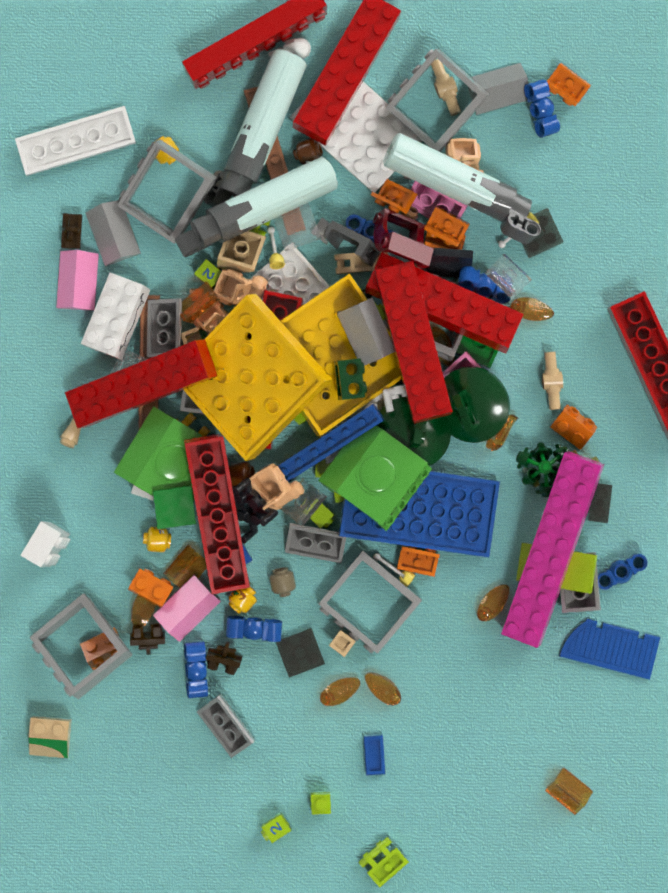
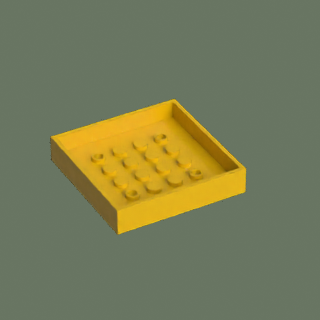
[280,273,402,436]
[184,294,332,461]

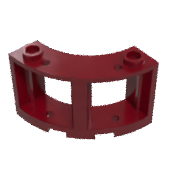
[373,208,434,268]

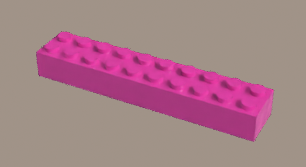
[501,451,605,648]

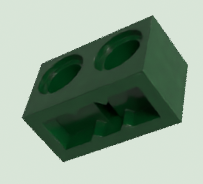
[334,358,367,400]

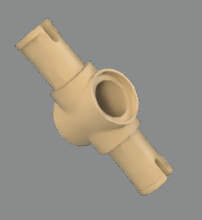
[431,59,461,116]
[542,352,563,410]

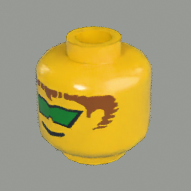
[228,587,257,614]

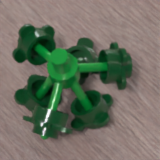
[516,442,570,497]

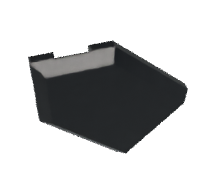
[423,248,473,278]

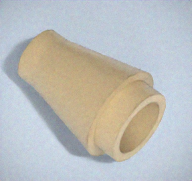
[60,419,81,449]

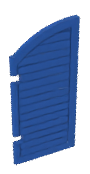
[560,618,660,680]

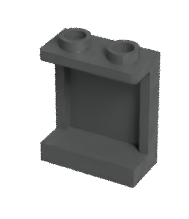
[323,220,380,267]

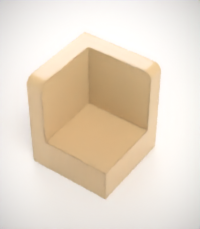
[181,327,202,345]
[329,629,356,657]

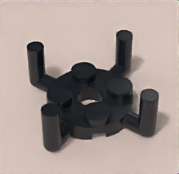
[233,478,278,544]

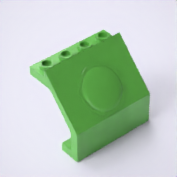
[114,406,203,501]
[318,426,432,531]

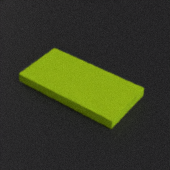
[516,543,597,594]

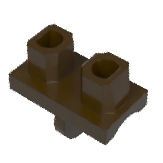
[61,213,83,249]
[130,623,165,655]
[206,641,243,675]

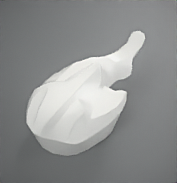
[268,38,311,59]

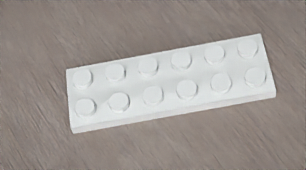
[15,106,136,176]

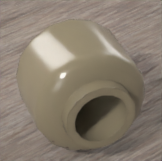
[269,567,296,597]

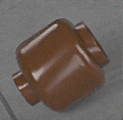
[293,138,323,165]
[229,461,255,487]

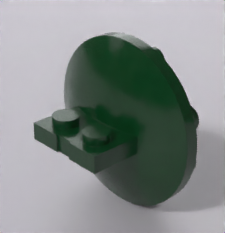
[444,367,510,443]
[376,395,451,466]

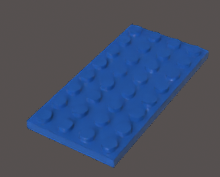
[338,471,500,558]

